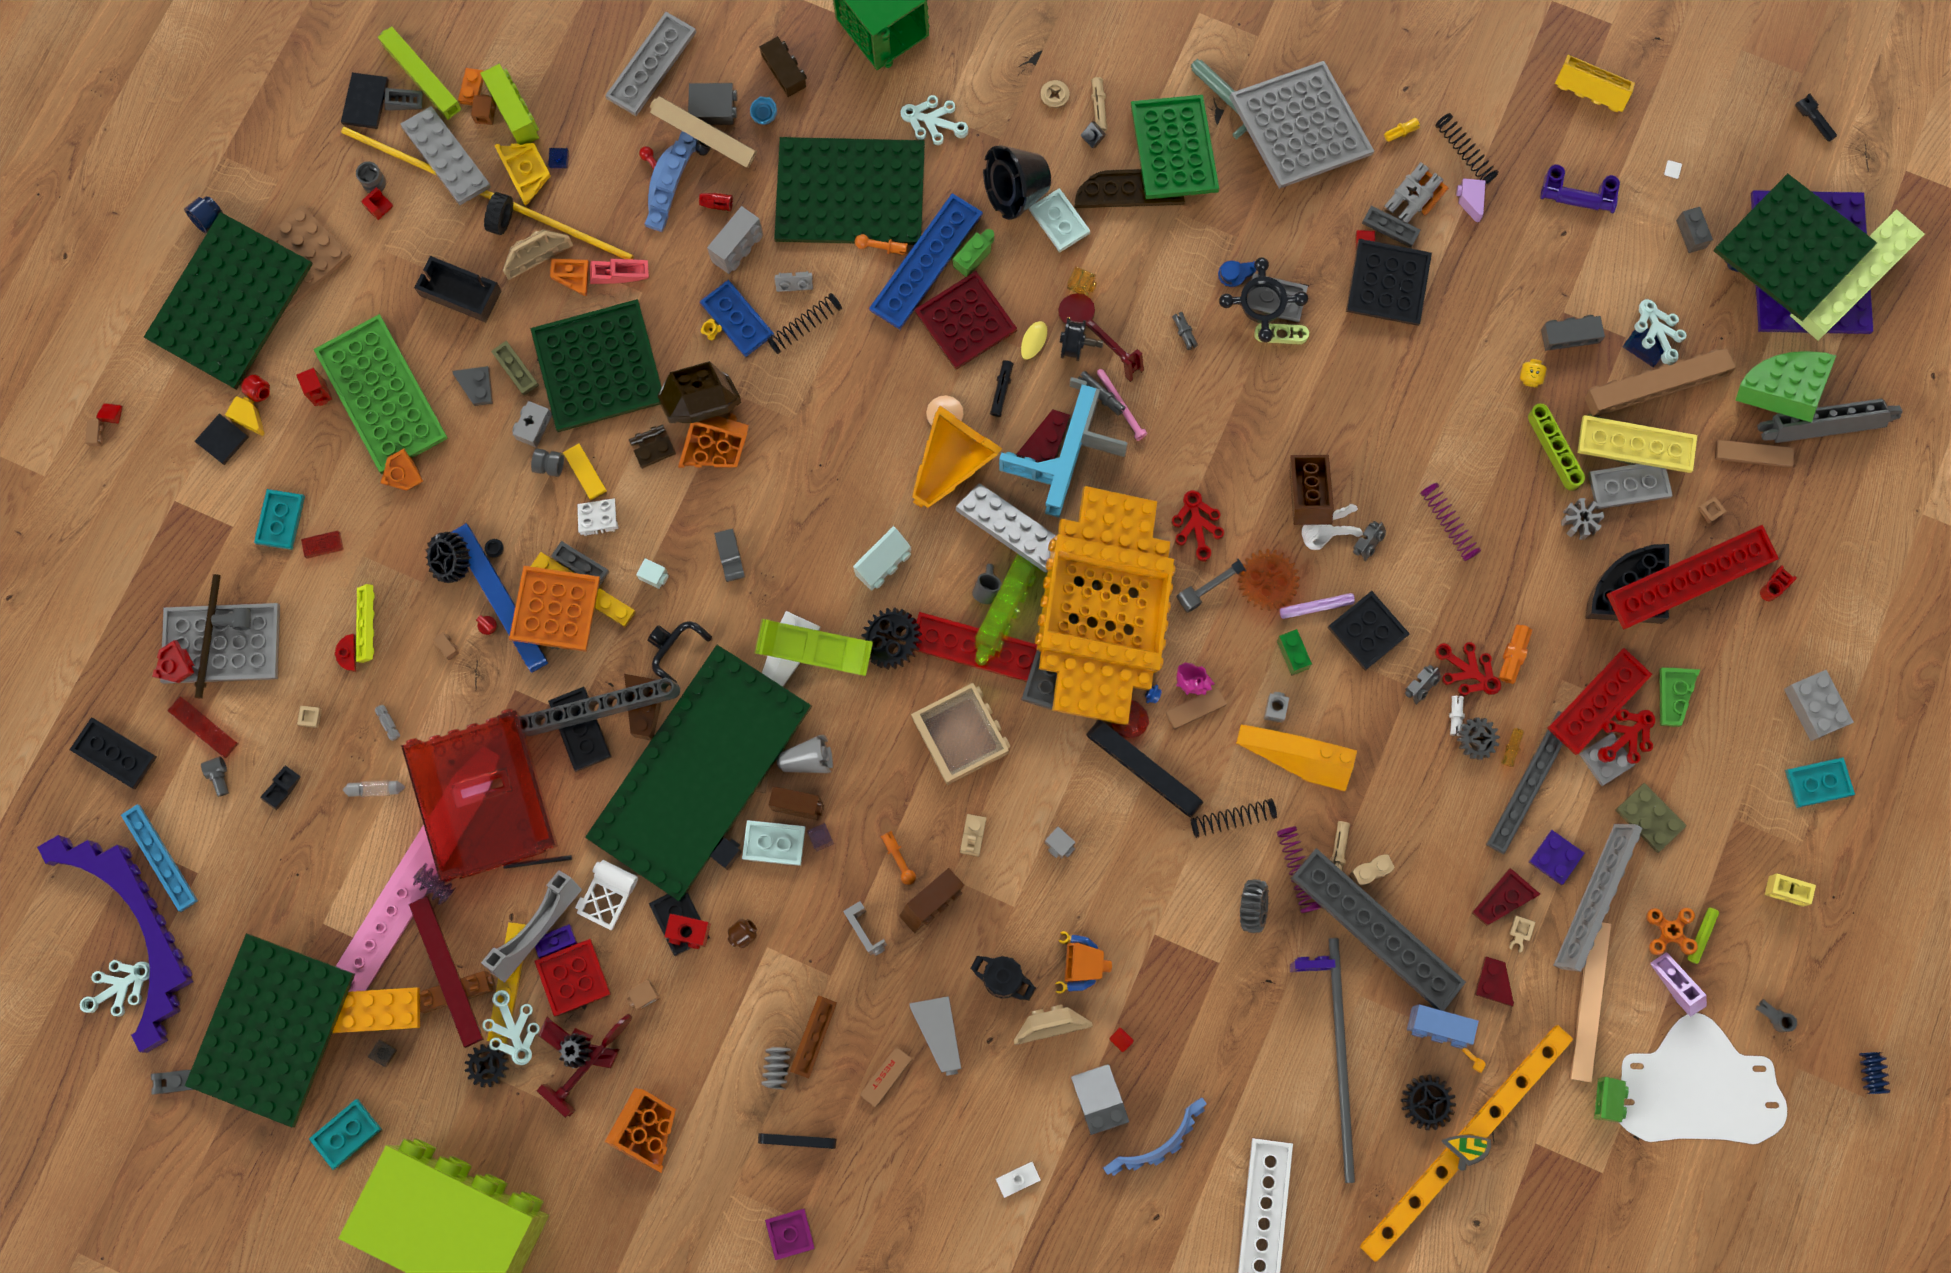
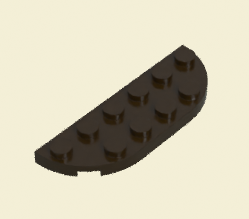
[1074,169,1185,208]

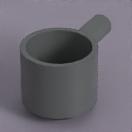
[972,564,1001,604]

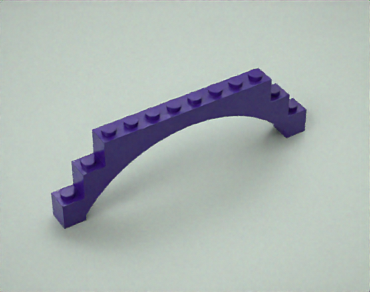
[37,835,193,1053]

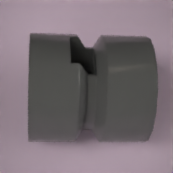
[356,161,386,193]
[531,448,564,477]

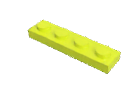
[356,584,375,663]

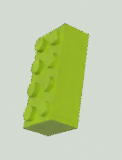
[480,63,539,145]

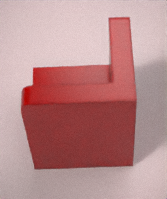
[361,187,393,220]

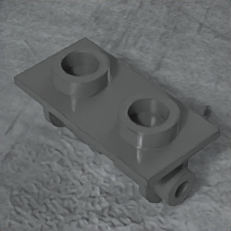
[1353,521,1386,562]
[1404,665,1441,705]

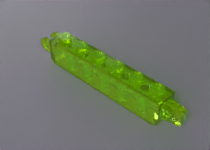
[975,553,1041,665]

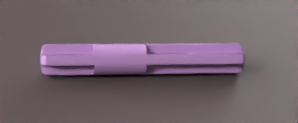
[1280,593,1355,619]

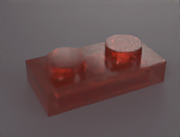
[301,531,344,559]

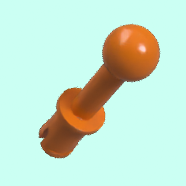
[855,234,908,256]
[880,831,916,885]

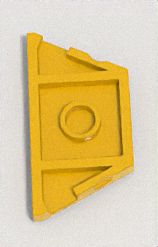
[494,143,551,206]

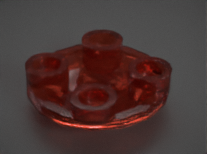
[1111,700,1149,738]

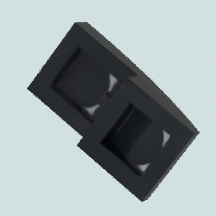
[260,765,301,811]

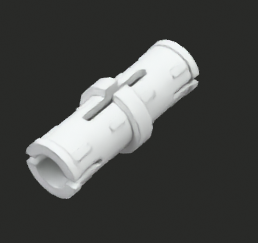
[1449,696,1465,736]

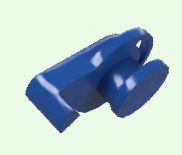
[1218,260,1256,287]

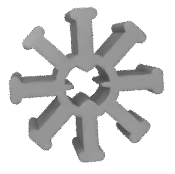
[1561,498,1604,540]

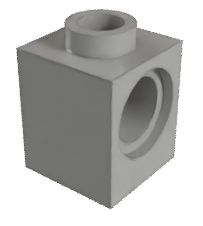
[1264,692,1289,723]

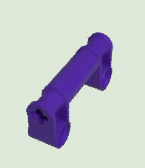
[1540,164,1620,214]

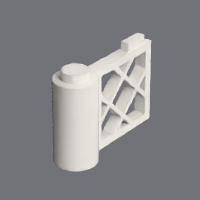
[575,860,638,930]

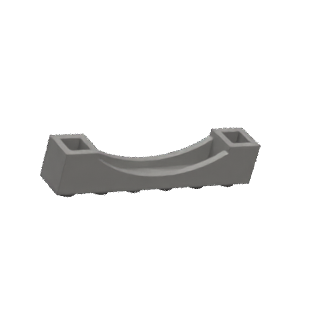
[481,870,582,983]

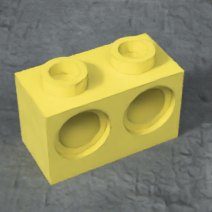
[1765,874,1816,907]

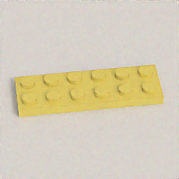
[1577,415,1697,473]

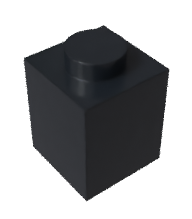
[710,838,742,870]

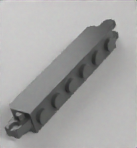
[1757,399,1903,443]

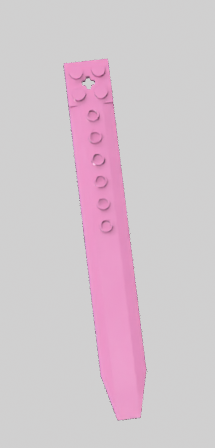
[336,746,501,992]

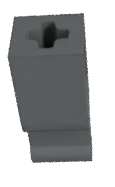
[714,528,745,582]

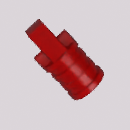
[699,193,733,212]

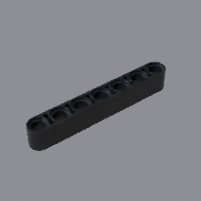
[1086,720,1204,818]

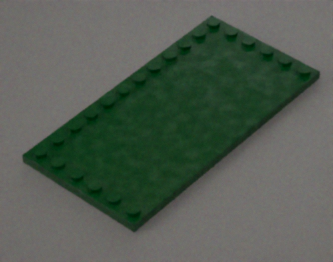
[585,644,812,902]

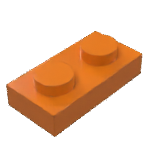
[458,68,484,106]

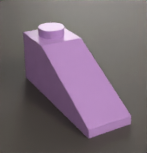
[1651,952,1707,1017]

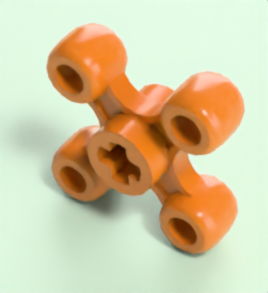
[1646,908,1698,955]

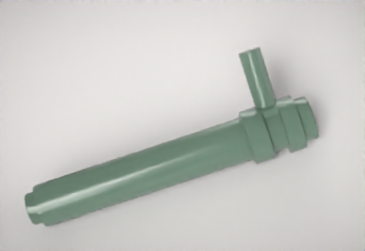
[1191,59,1247,139]

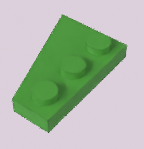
[1659,667,1701,727]

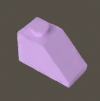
[1456,178,1485,222]

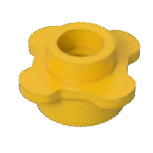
[701,319,722,341]

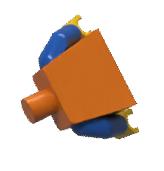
[1055,931,1112,993]

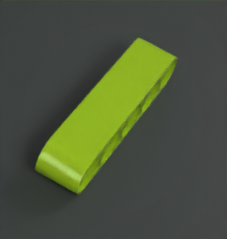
[1528,403,1585,491]

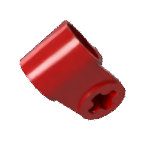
[1760,565,1797,602]

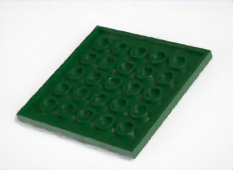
[1713,173,1877,322]
[530,299,662,432]

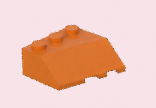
[678,416,749,468]
[605,1088,676,1173]

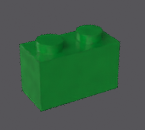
[1277,629,1312,676]

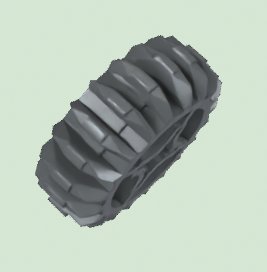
[1240,879,1269,933]

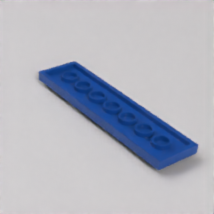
[869,193,983,330]

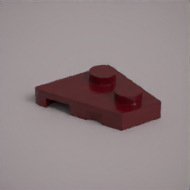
[1475,956,1514,1007]

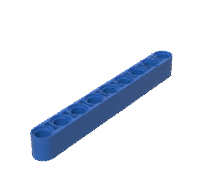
[451,523,548,673]

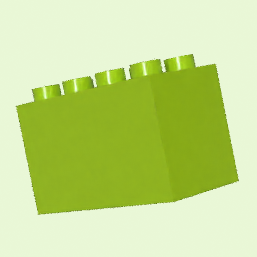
[338,1138,549,1273]

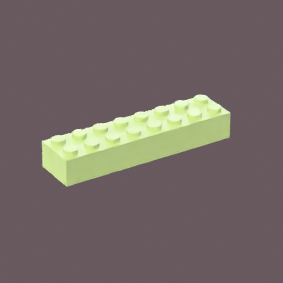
[1790,209,1925,341]

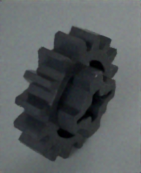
[465,1044,509,1088]

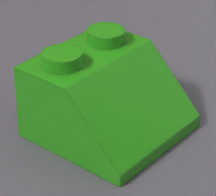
[1594,1077,1629,1123]

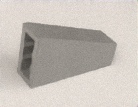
[910,996,961,1076]

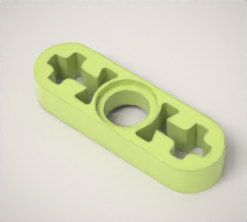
[1254,323,1309,344]

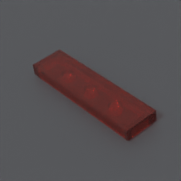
[167,696,239,758]

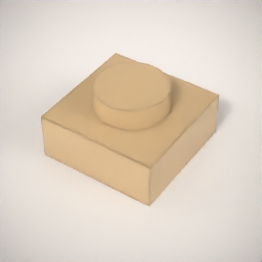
[297,706,322,728]

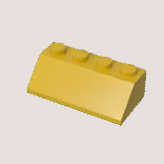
[1555,55,1635,112]

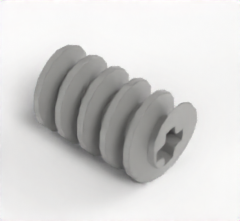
[761,1047,791,1090]

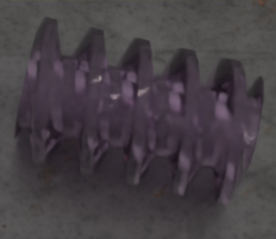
[413,863,456,905]

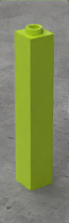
[378,26,462,120]

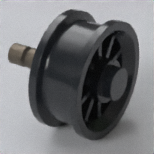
[1060,317,1104,361]

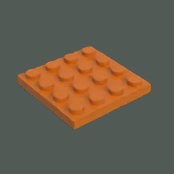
[509,566,600,652]

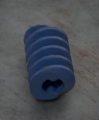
[1859,1052,1890,1094]

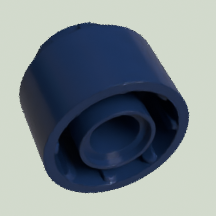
[184,196,223,234]

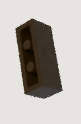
[759,36,807,97]

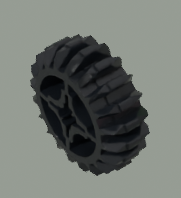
[425,532,472,583]
[1401,1075,1456,1130]

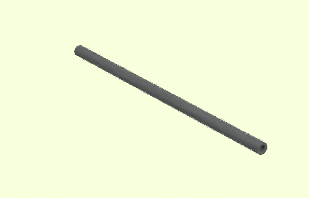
[1329,938,1355,1183]

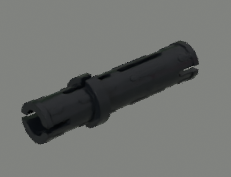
[990,360,1014,417]

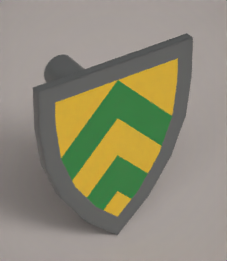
[1442,1135,1491,1171]

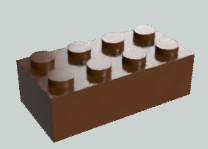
[1289,455,1334,525]

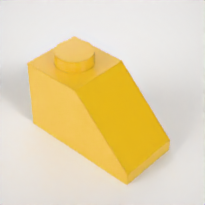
[225,396,265,436]

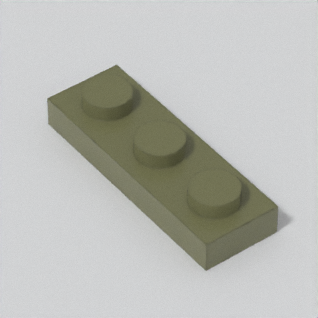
[491,341,539,396]

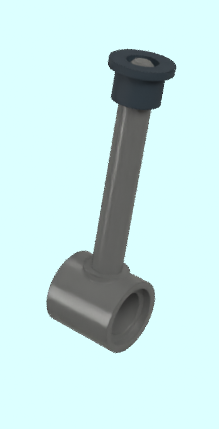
[1176,558,1246,613]

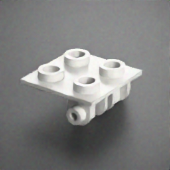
[577,498,619,536]

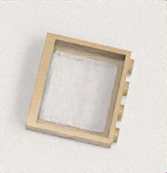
[911,683,1010,785]

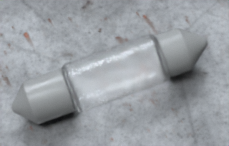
[343,780,405,797]

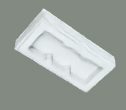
[996,1162,1041,1198]

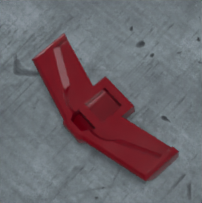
[538,1016,620,1069]

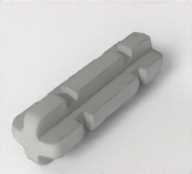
[375,705,400,741]

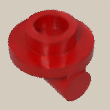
[476,615,497,635]

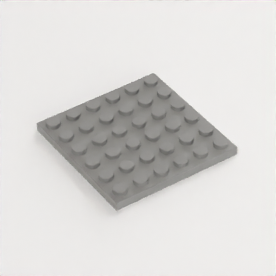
[1229,61,1374,189]

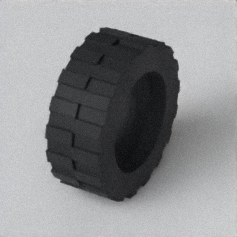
[484,192,514,235]

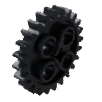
[861,607,922,670]

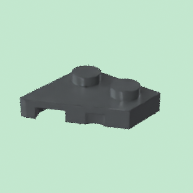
[452,366,493,406]

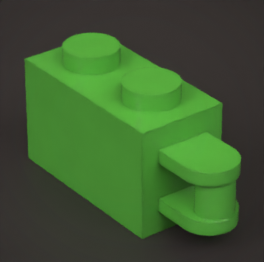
[953,229,994,277]

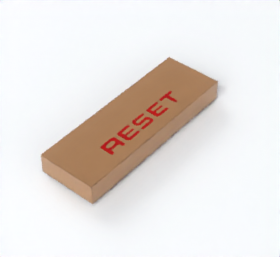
[860,1047,912,1108]

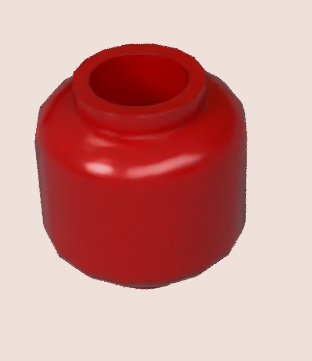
[241,375,270,402]

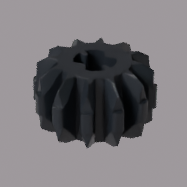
[557,1034,593,1068]

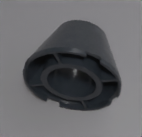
[983,145,1051,220]

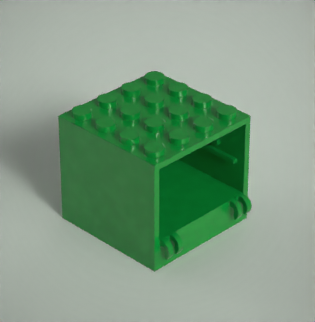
[833,0,930,70]

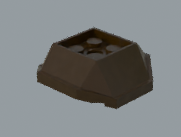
[658,361,741,423]

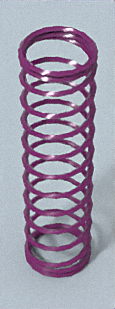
[1420,483,1482,561]
[1277,826,1321,913]

